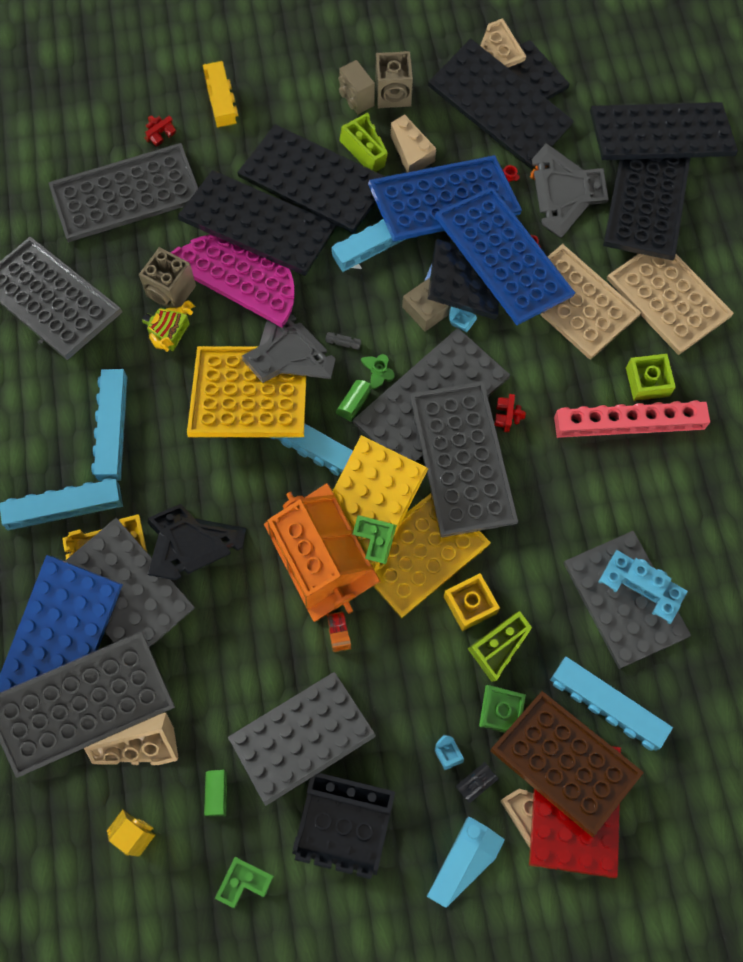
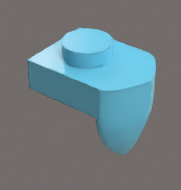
[449,307,477,332]
[435,735,464,770]

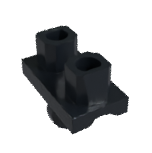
[456,762,499,804]

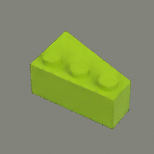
[468,611,532,682]

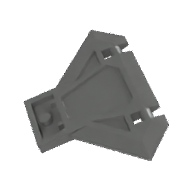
[532,143,609,238]
[242,314,335,383]

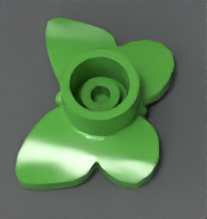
[361,354,394,390]

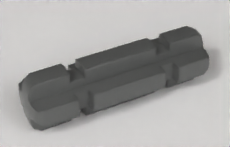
[326,332,361,350]

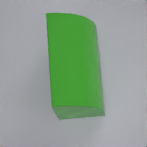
[336,380,371,422]
[204,770,227,816]

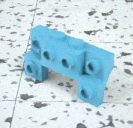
[598,550,688,624]

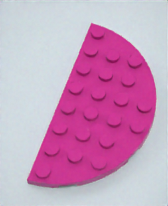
[171,235,295,328]

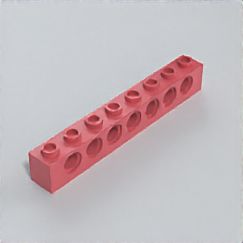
[554,400,710,438]

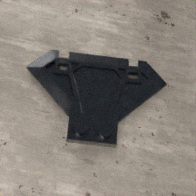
[148,504,246,580]

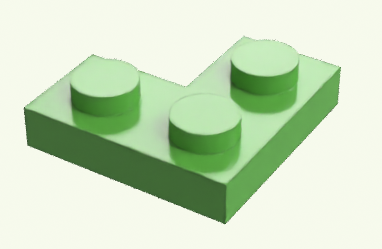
[353,515,397,564]
[215,857,274,908]

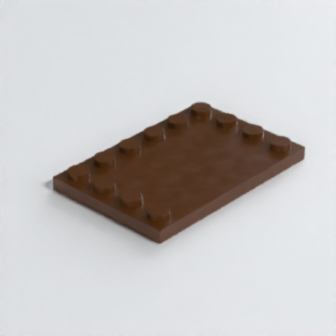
[490,691,644,837]

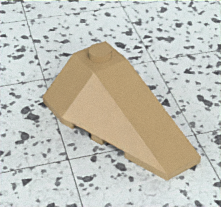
[84,713,178,765]

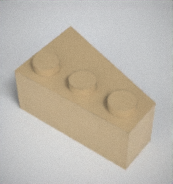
[391,114,436,172]

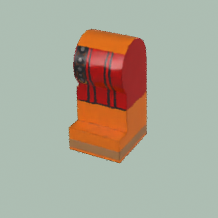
[327,612,351,652]

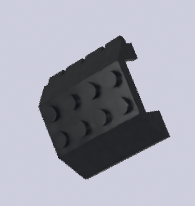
[292,773,395,879]

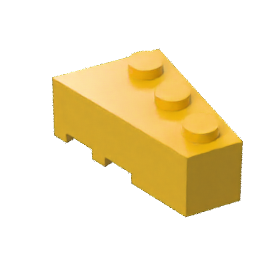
[203,61,238,127]
[107,810,155,857]

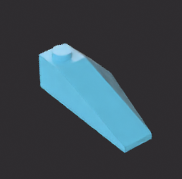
[427,817,505,908]

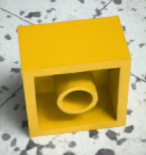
[444,573,500,631]

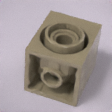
[375,51,413,108]
[139,247,196,308]

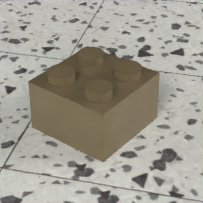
[338,60,375,114]
[402,278,451,332]

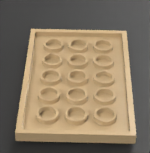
[540,244,641,360]
[607,254,734,355]

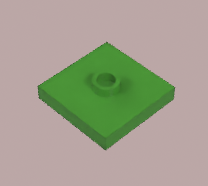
[479,685,526,733]

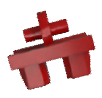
[145,115,176,147]
[494,394,526,433]

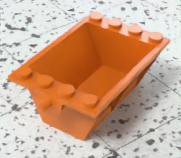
[264,483,381,622]

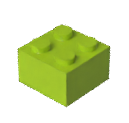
[626,354,676,401]

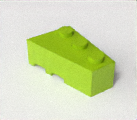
[339,113,387,172]

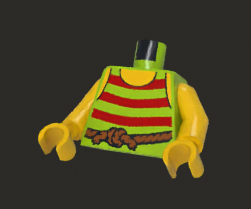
[142,300,195,352]

